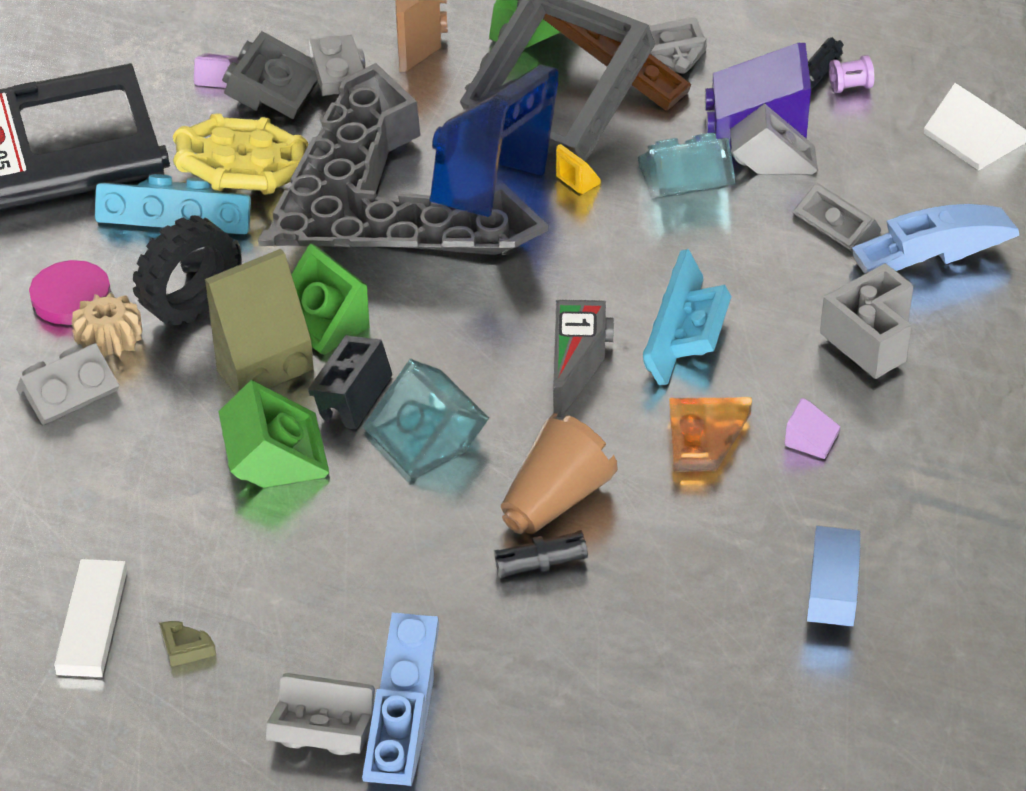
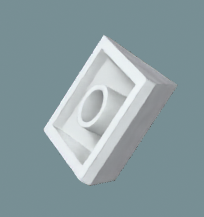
[923,83,1026,171]

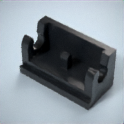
[308,335,393,429]

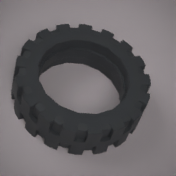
[133,215,238,325]

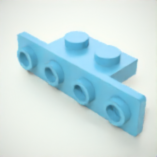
[95,174,251,235]
[643,249,732,386]

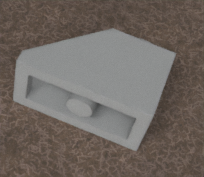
[730,104,818,175]

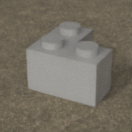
[820,263,914,379]

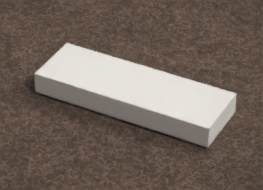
[54,559,127,677]

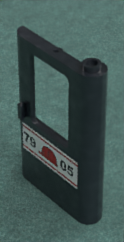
[0,63,170,210]

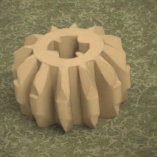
[72,292,143,359]

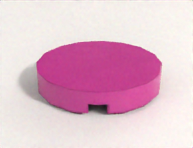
[29,260,111,325]

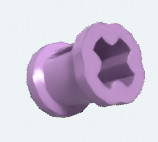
[829,55,874,93]

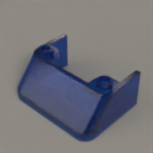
[430,65,559,217]

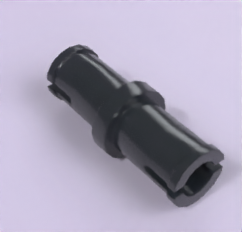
[494,530,588,578]

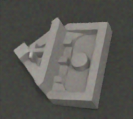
[649,17,707,73]

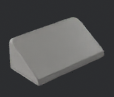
[792,182,881,252]

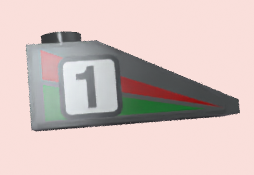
[553,300,614,417]

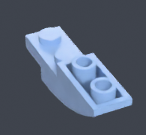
[852,204,1019,274]
[362,612,439,786]

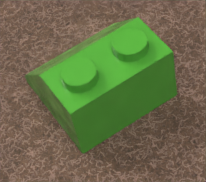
[218,380,330,488]

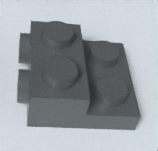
[222,31,318,119]

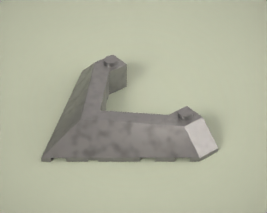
[258,63,548,255]

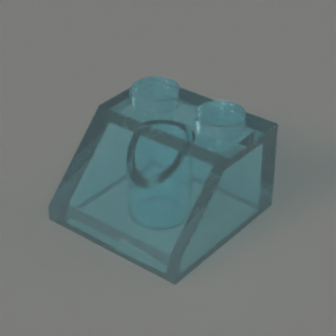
[362,359,489,478]

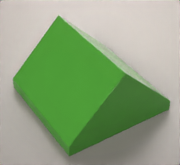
[291,243,370,355]

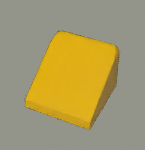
[556,144,601,195]

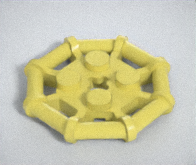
[173,113,308,195]

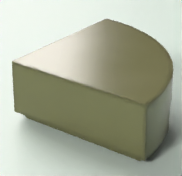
[159,621,216,667]

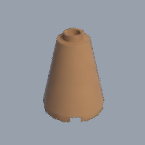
[501,413,618,534]

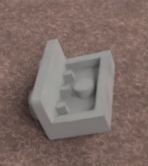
[309,35,365,96]
[16,343,119,426]
[266,673,375,755]

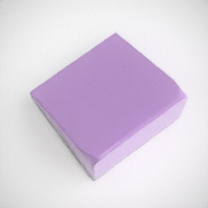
[194,53,239,88]
[785,398,840,459]

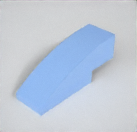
[807,526,860,626]

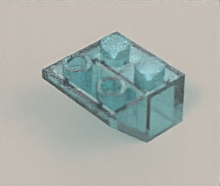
[638,133,736,199]

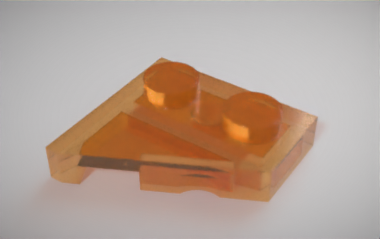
[669,397,752,472]

